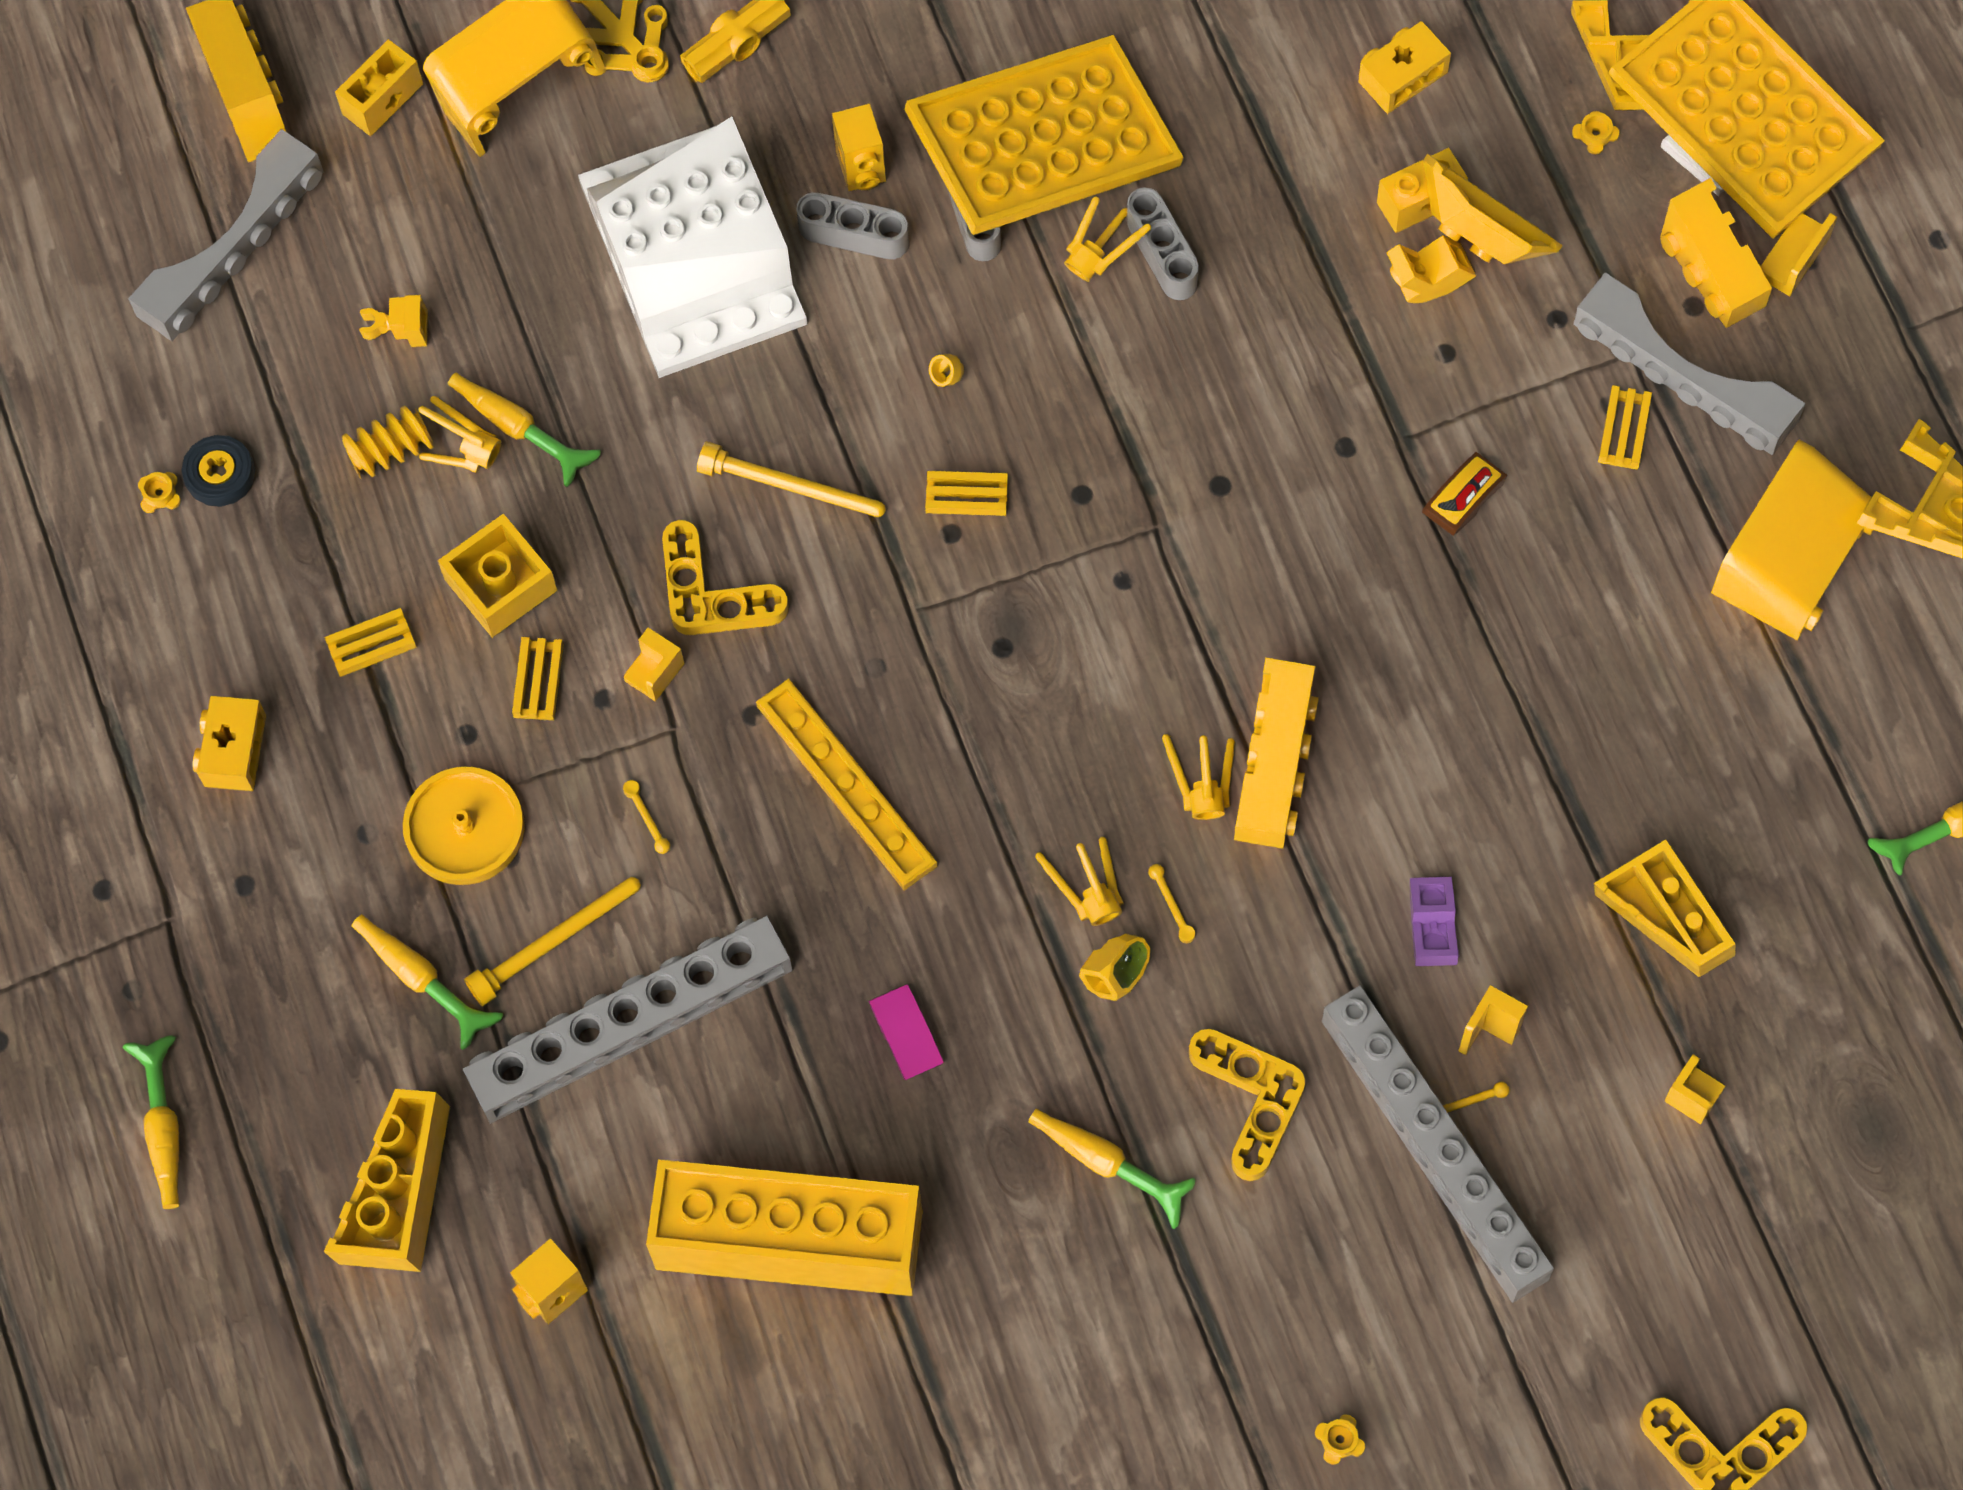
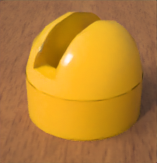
[929,354,964,387]

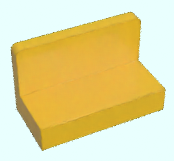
[1760,213,1837,296]
[1458,985,1528,1055]

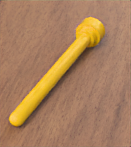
[697,441,886,517]
[464,877,641,1007]

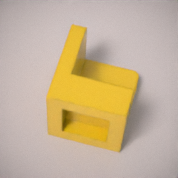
[624,627,684,702]
[1665,1054,1725,1124]

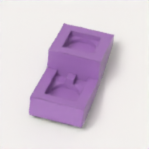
[1409,877,1459,966]

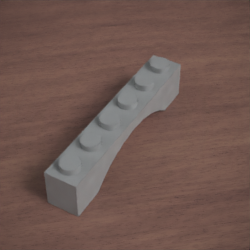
[128,129,324,341]
[1573,272,1806,455]

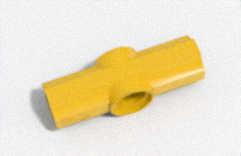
[680,0,791,83]

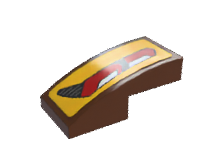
[1422,452,1508,536]

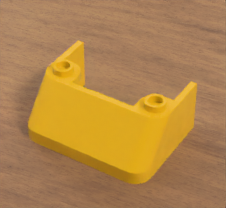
[423,0,605,157]

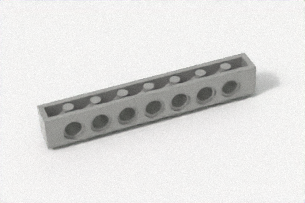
[463,916,792,1124]
[1322,986,1554,1303]

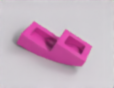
[868,984,944,1080]

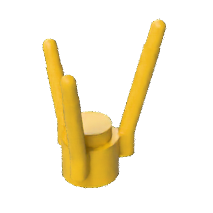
[1064,196,1151,282]
[419,396,502,473]
[1162,734,1235,820]
[1035,836,1123,926]

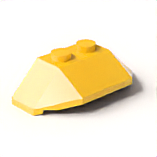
[1423,154,1563,264]

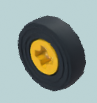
[181,435,255,507]

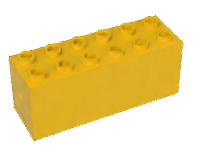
[646,1159,923,1296]

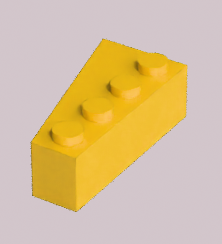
[186,0,286,163]
[1234,658,1319,849]
[324,1089,450,1272]

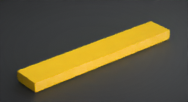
[756,679,937,891]

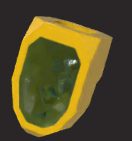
[1079,933,1150,1001]

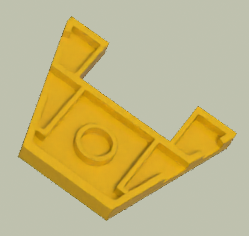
[1571,0,1691,110]
[1857,419,1963,559]

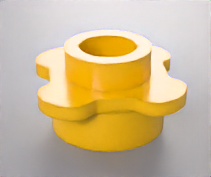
[1572,111,1620,154]
[138,472,181,513]
[1315,1415,1365,1465]

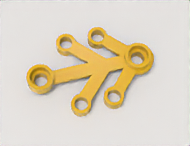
[570,0,669,82]

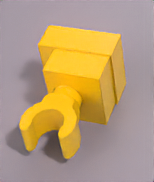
[359,295,428,347]

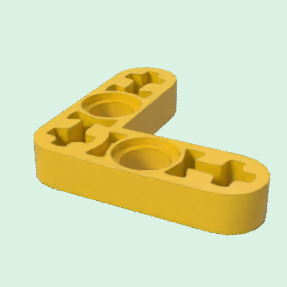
[662,520,789,635]
[1189,1029,1305,1181]
[1640,1398,1807,1490]

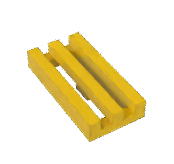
[1598,385,1652,470]
[925,471,1008,516]
[324,608,417,677]
[512,637,564,721]

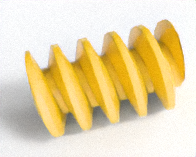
[342,405,434,479]

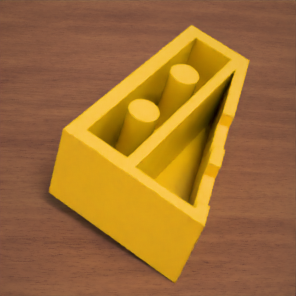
[1660,178,1772,328]
[1594,840,1736,977]

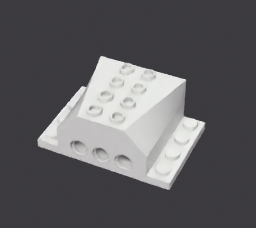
[578,116,807,378]

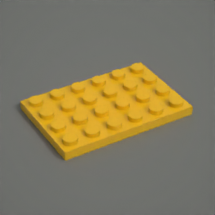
[1608,0,1885,239]
[904,35,1184,235]

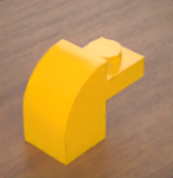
[1386,235,1476,303]

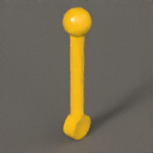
[623,780,671,854]
[1148,864,1195,943]
[1442,1082,1510,1113]

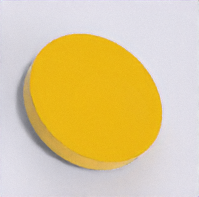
[403,767,525,885]

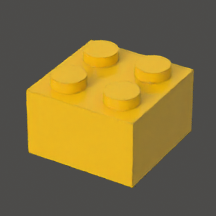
[438,513,557,638]

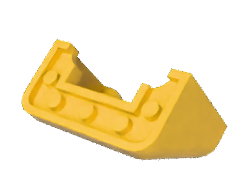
[1711,439,1874,640]

